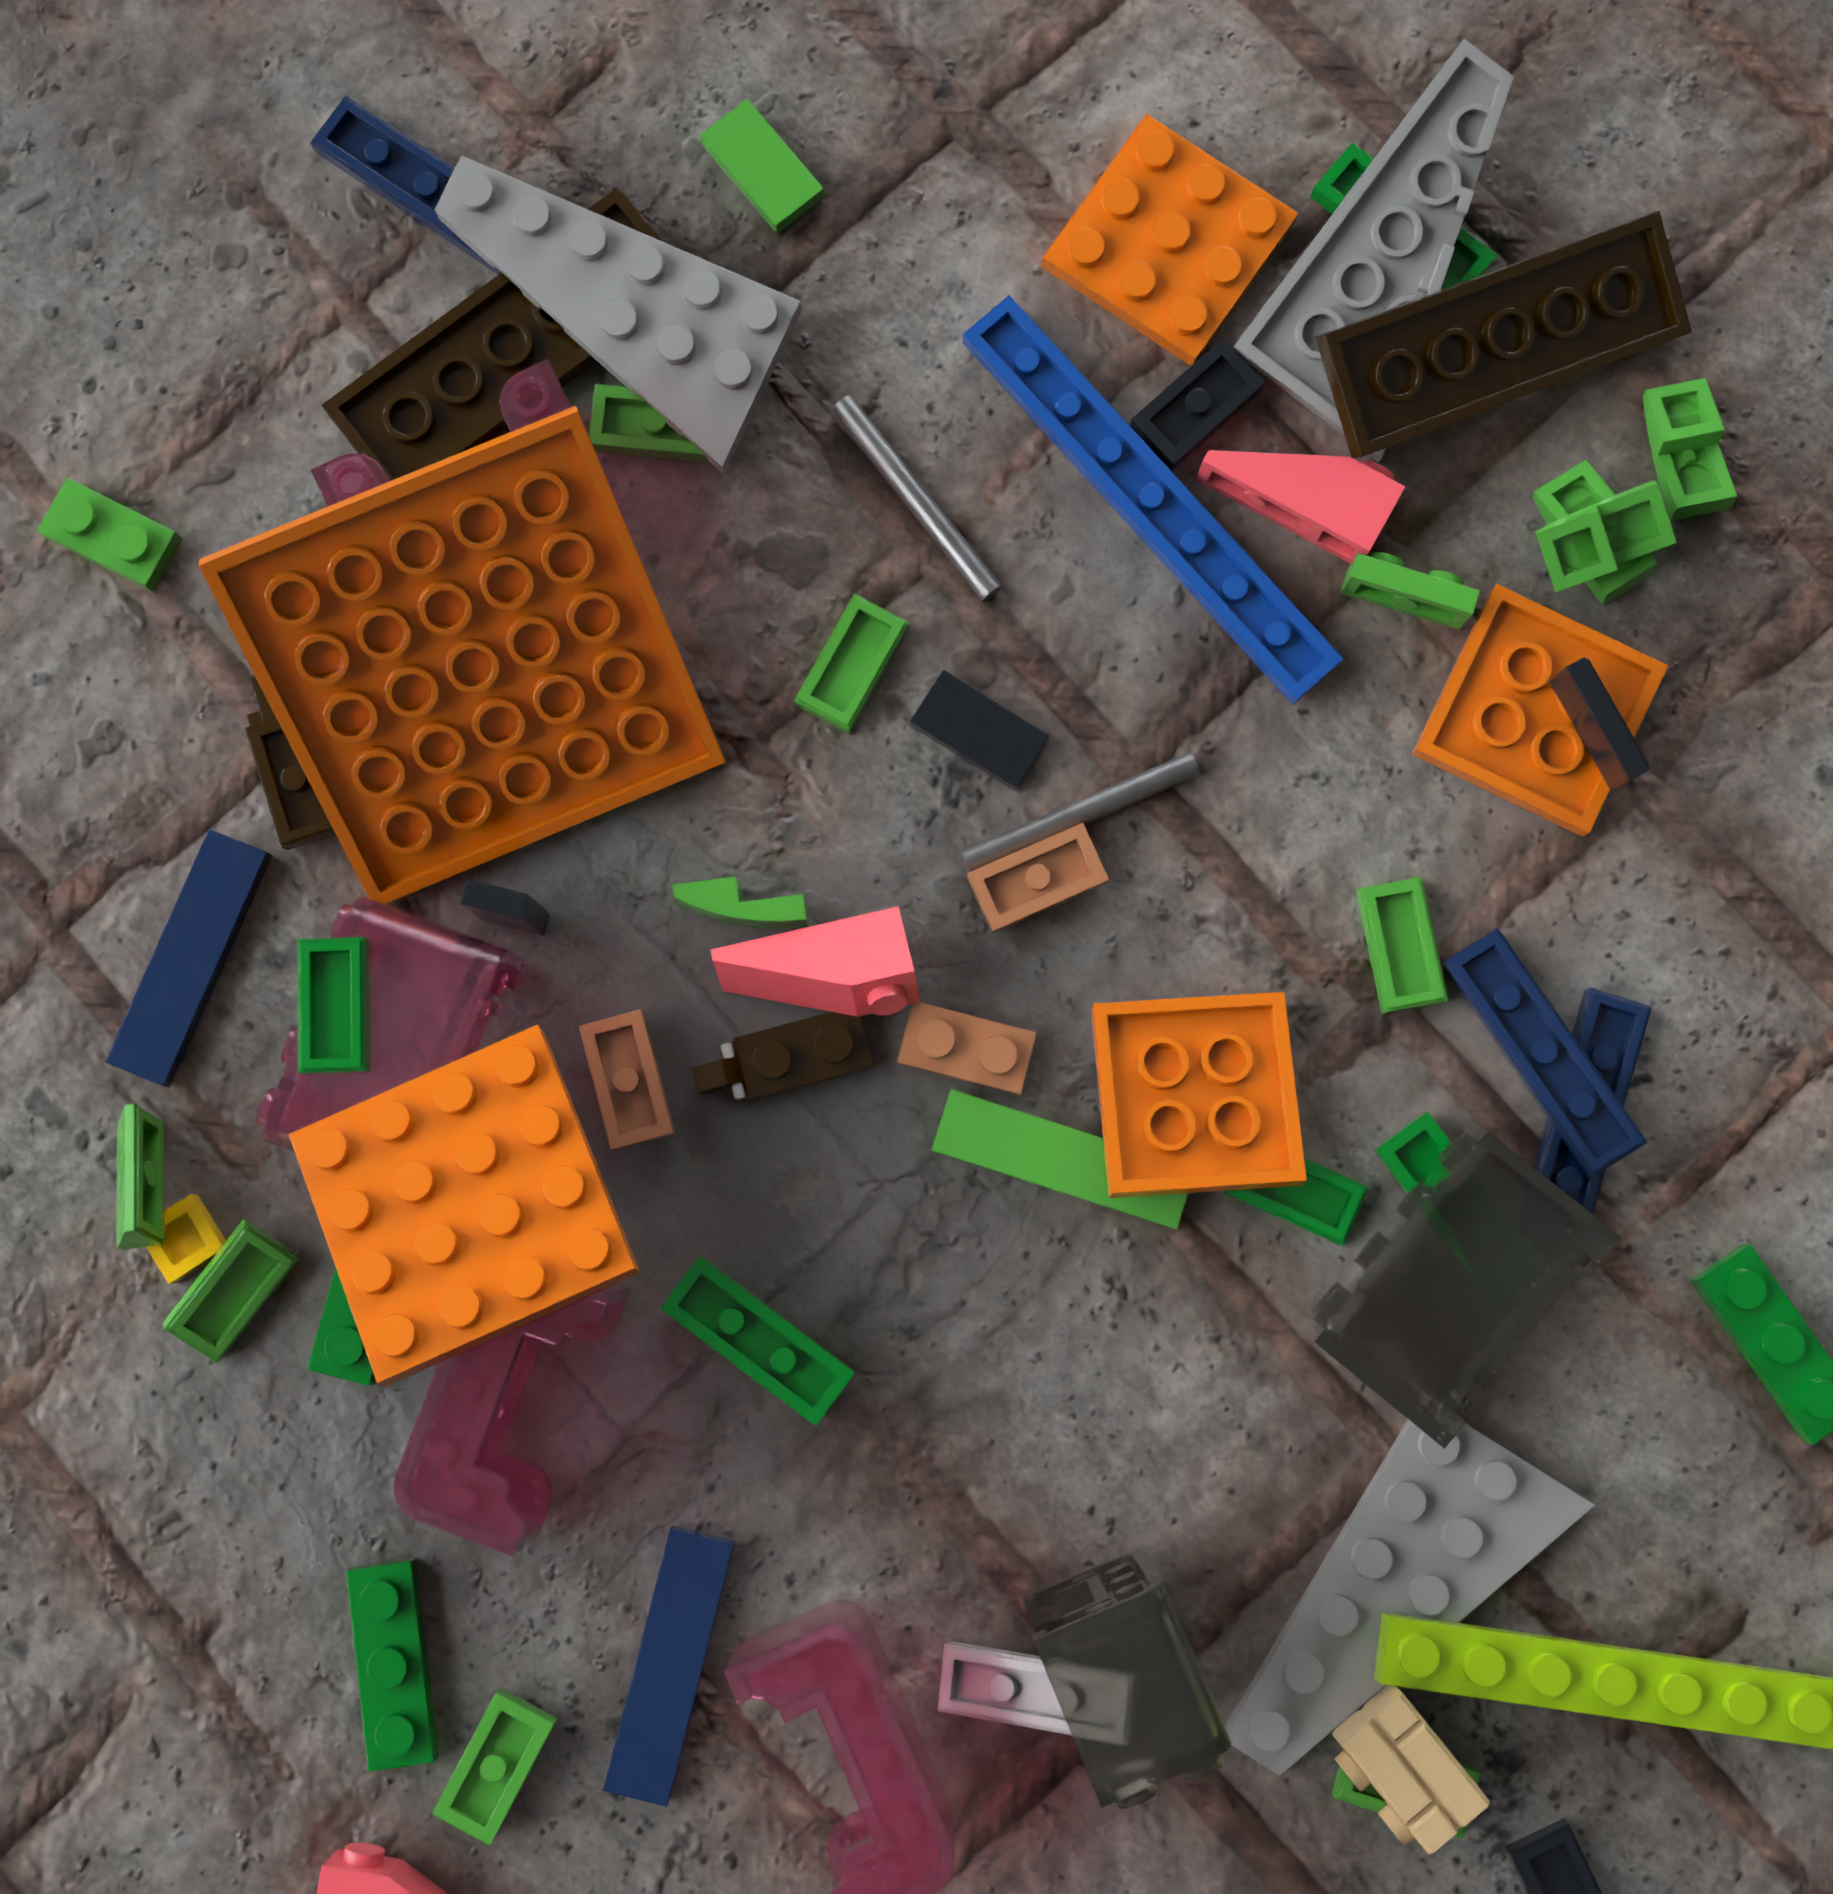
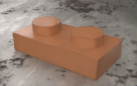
[967,823,1109,934]
[897,1003,1036,1096]
[579,1009,676,1151]

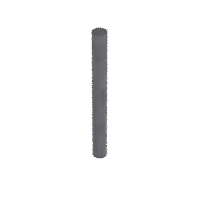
[832,395,1002,602]
[960,752,1200,873]

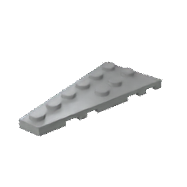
[1233,39,1514,462]
[435,155,802,475]
[1220,1397,1595,1776]

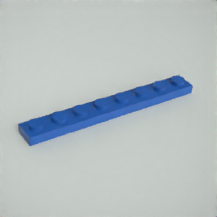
[962,295,1343,705]

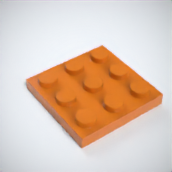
[1042,113,1299,366]
[1411,583,1669,837]
[1091,992,1307,1198]

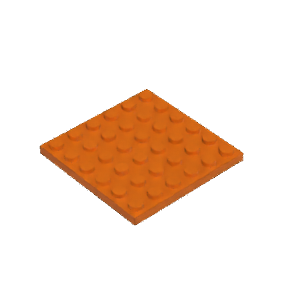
[198,406,726,909]

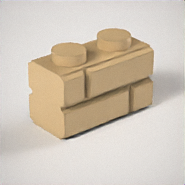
[1332,1685,1490,1855]

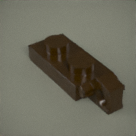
[245,676,336,850]
[691,1012,874,1101]

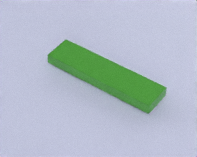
[931,1089,1188,1230]

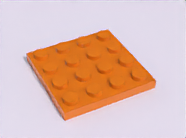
[289,1024,640,1387]

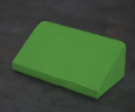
[116,1104,164,1250]

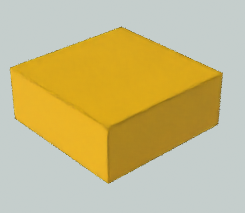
[146,1194,226,1284]

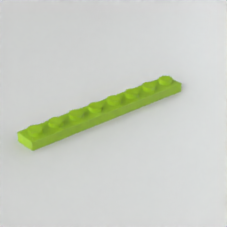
[1374,1612,1833,1749]

